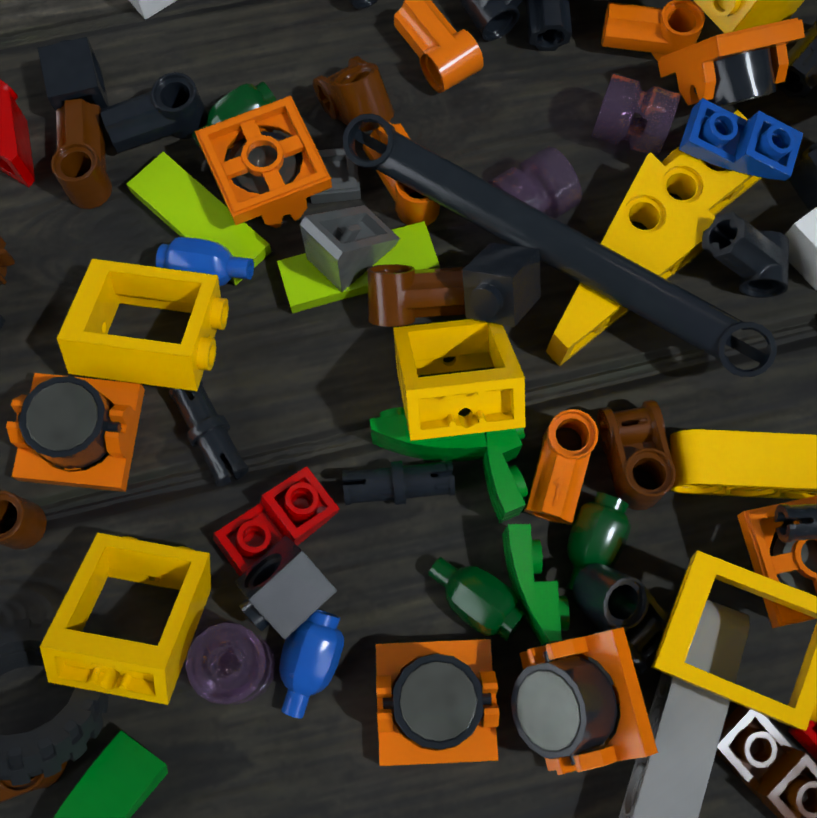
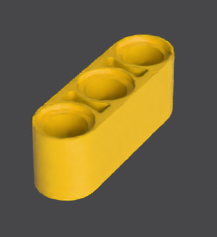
[670,429,817,499]

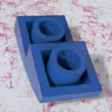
[679,98,803,181]

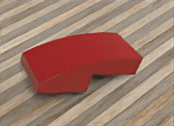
[213,466,340,576]

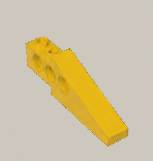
[546,110,762,367]

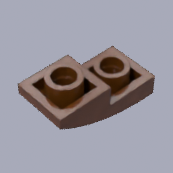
[716,705,817,818]

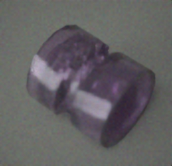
[591,73,681,158]
[489,146,582,218]
[186,623,276,705]

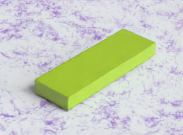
[127,152,272,286]
[277,221,440,313]

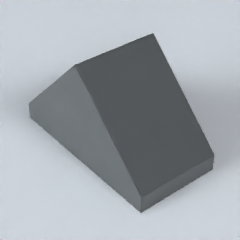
[300,205,400,292]

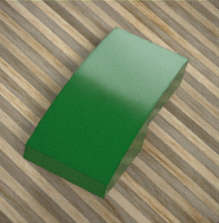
[370,407,487,462]
[483,428,528,523]
[502,524,570,645]
[53,730,168,818]

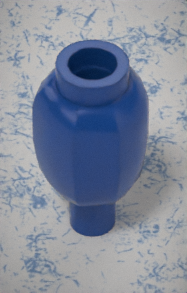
[156,237,254,287]
[279,609,344,719]

